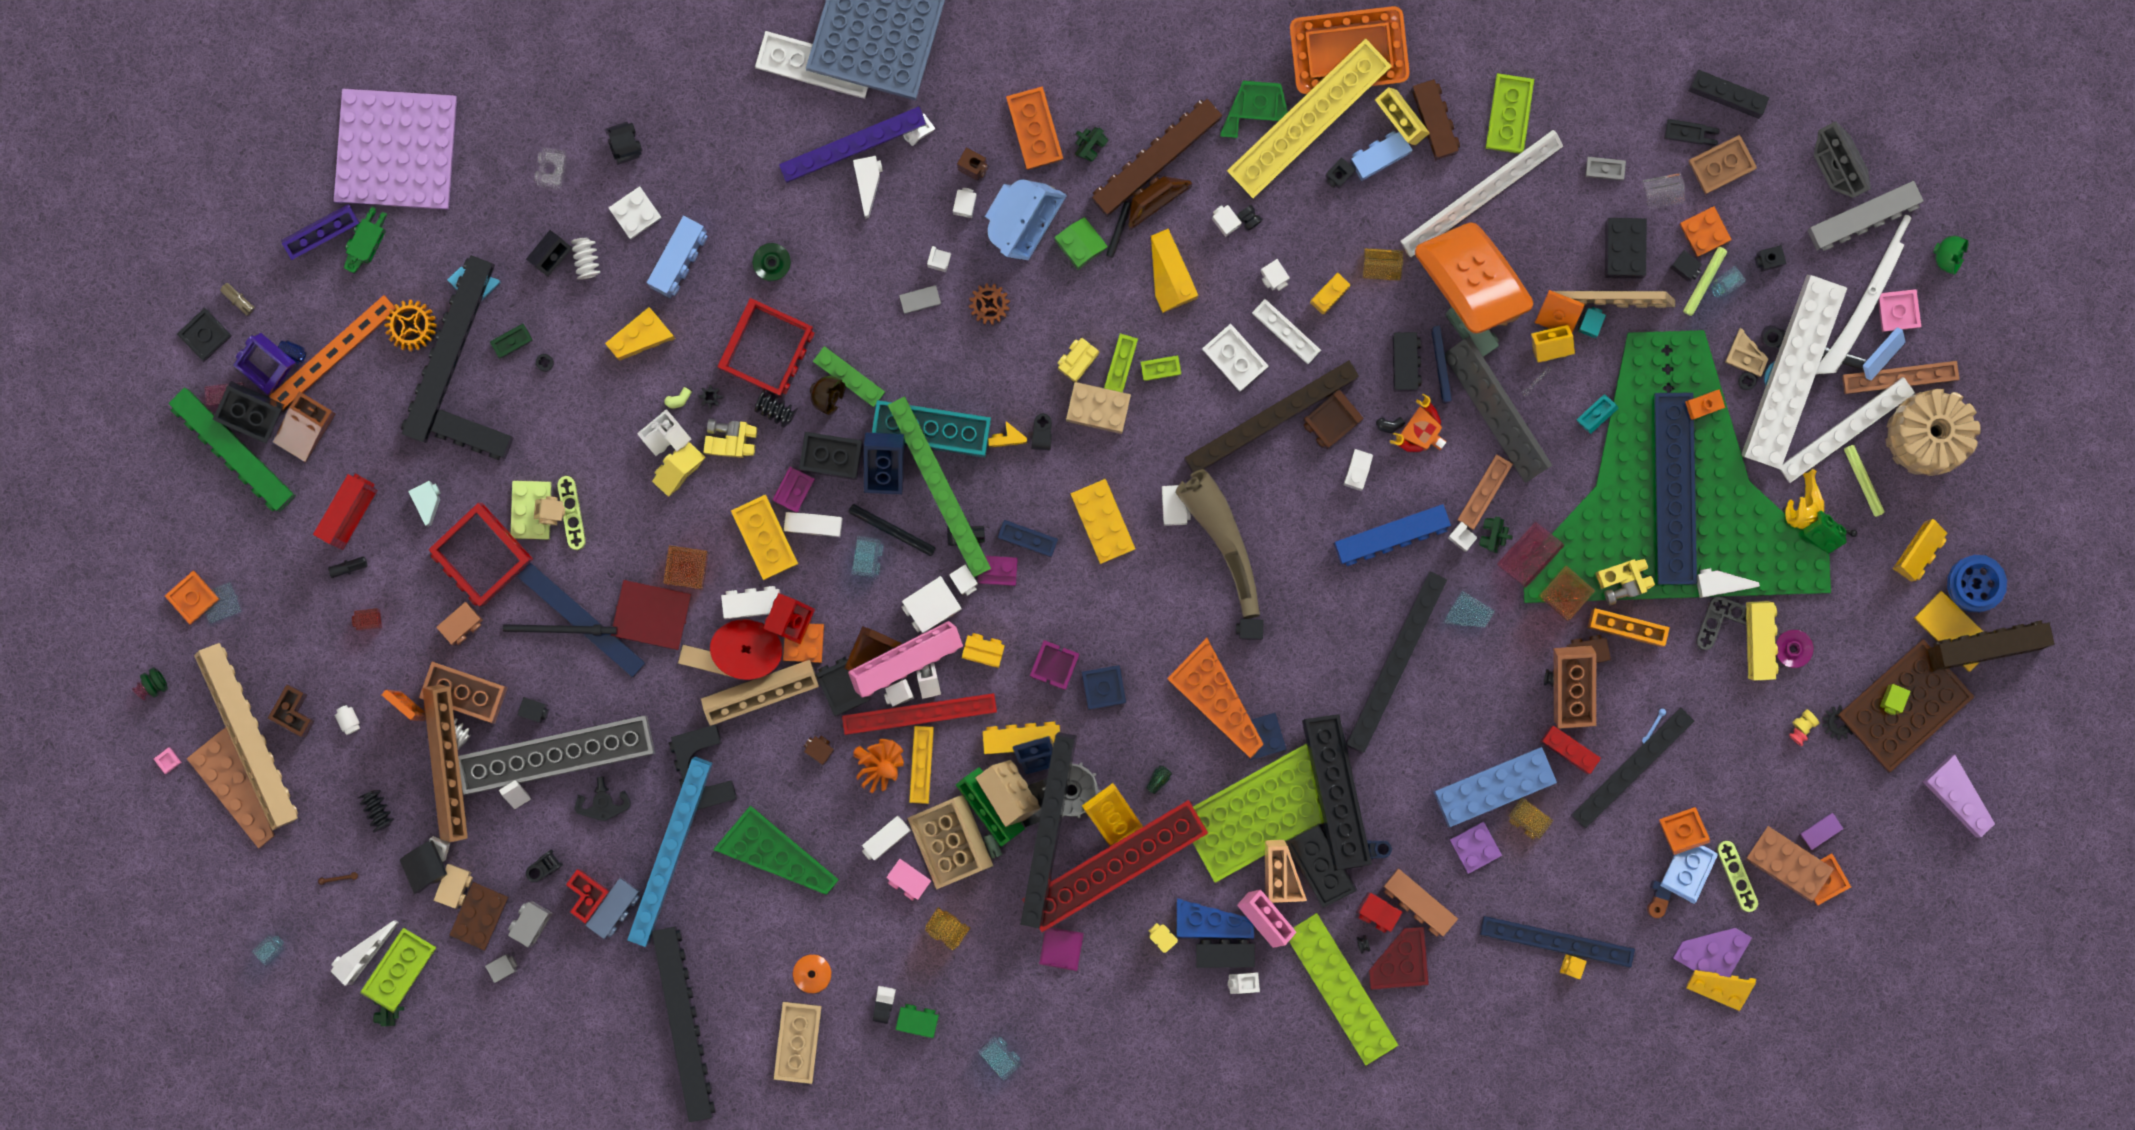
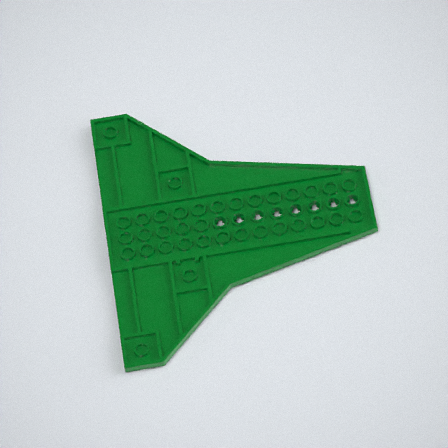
[1522,330,1831,603]

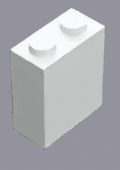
[901,576,962,633]
[862,816,911,860]

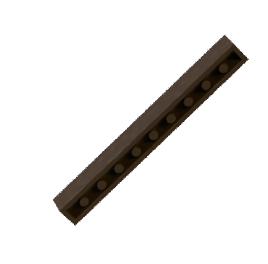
[1184,360,1359,473]

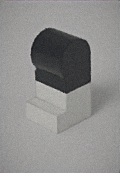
[873,986,896,1024]

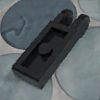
[1664,119,1719,146]

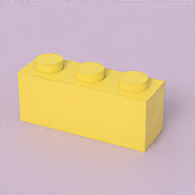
[1375,87,1429,145]

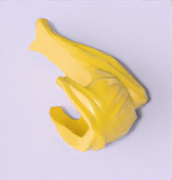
[1785,469,1825,529]

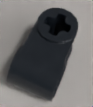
[1031,413,1052,451]
[526,849,563,883]

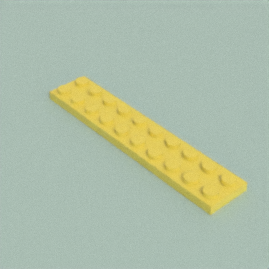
[1227,38,1392,198]

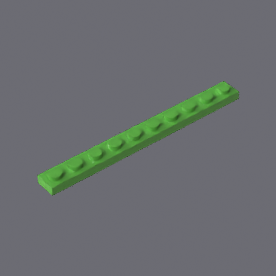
[888,396,991,577]

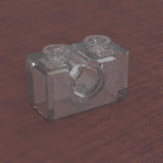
[534,147,568,191]

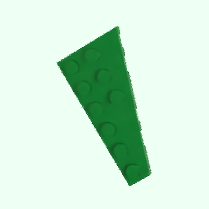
[713,805,839,895]

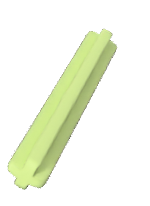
[1683,247,1727,316]
[1844,445,1885,517]

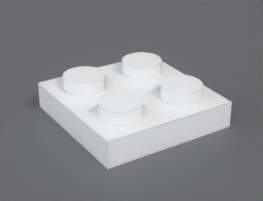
[609,186,662,240]

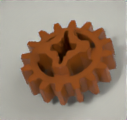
[969,283,1010,325]

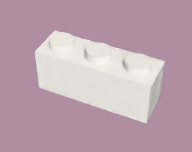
[721,586,780,619]

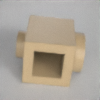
[534,496,565,525]

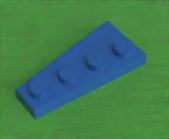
[1176,898,1254,939]

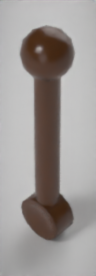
[318,872,358,885]

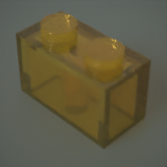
[1507,797,1553,840]

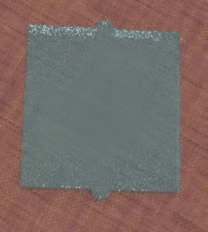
[206,582,242,624]

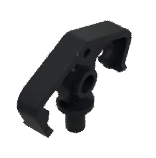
[575,777,631,821]

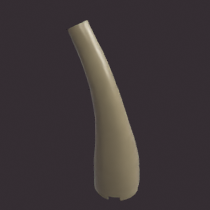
[1175,469,1260,619]

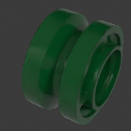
[140,667,168,698]

